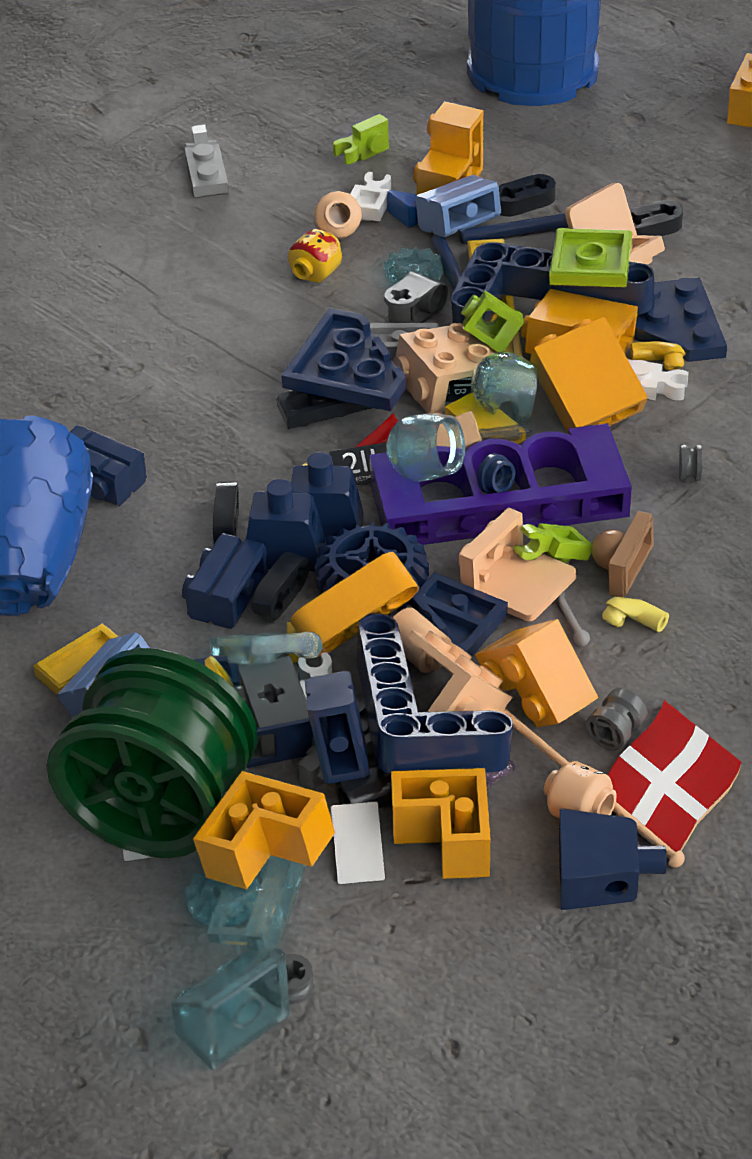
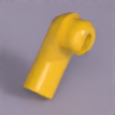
[630,341,685,371]

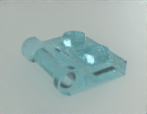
[210,632,322,664]

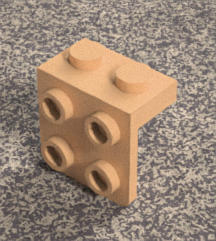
[565,183,665,265]
[393,323,502,415]
[458,507,576,621]
[407,630,512,712]

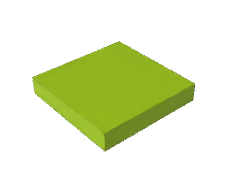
[549,228,632,287]

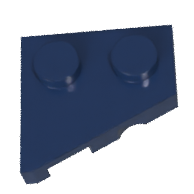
[412,572,508,657]

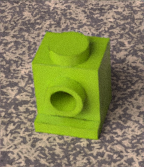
[461,290,524,354]

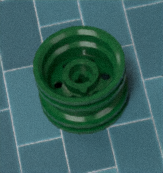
[46,648,258,858]

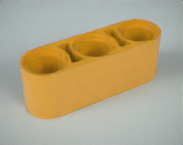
[290,552,419,657]

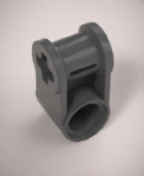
[384,271,448,323]

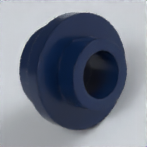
[477,453,515,494]

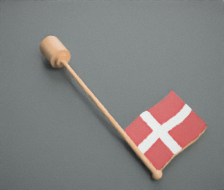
[393,608,742,868]

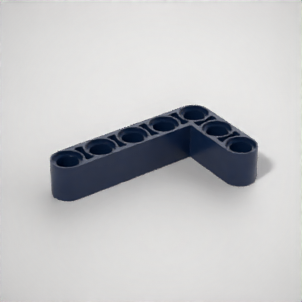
[451,242,654,324]
[357,614,513,774]

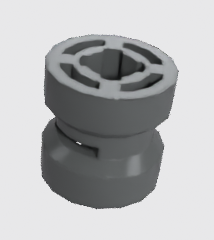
[586,688,648,751]

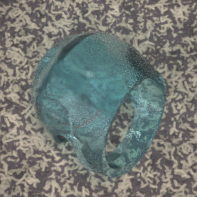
[471,351,538,425]
[386,413,465,481]

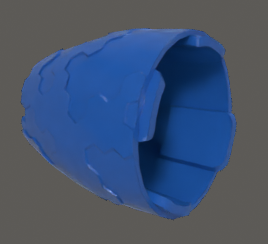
[0,415,93,616]

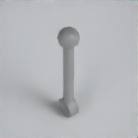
[554,590,590,647]

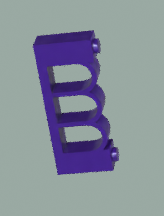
[370,423,632,545]

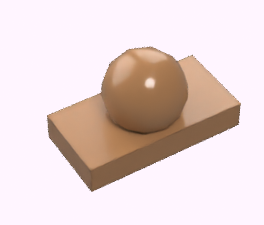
[591,511,654,598]

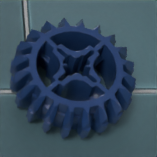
[315,521,429,616]

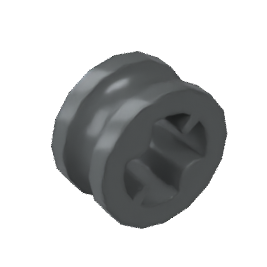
[679,444,702,481]
[269,954,314,1004]

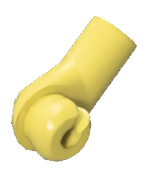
[602,597,669,632]

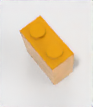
[521,289,638,354]
[529,317,648,434]

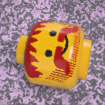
[288,229,342,282]

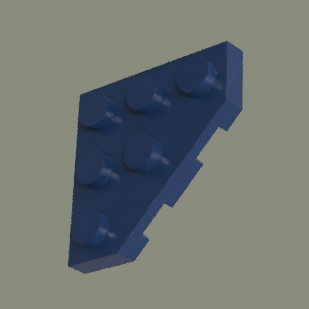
[634,277,727,362]
[281,308,406,411]

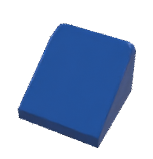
[387,190,418,228]

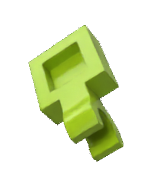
[333,114,389,165]
[513,523,592,563]

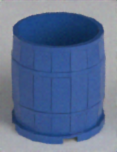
[467,0,601,106]

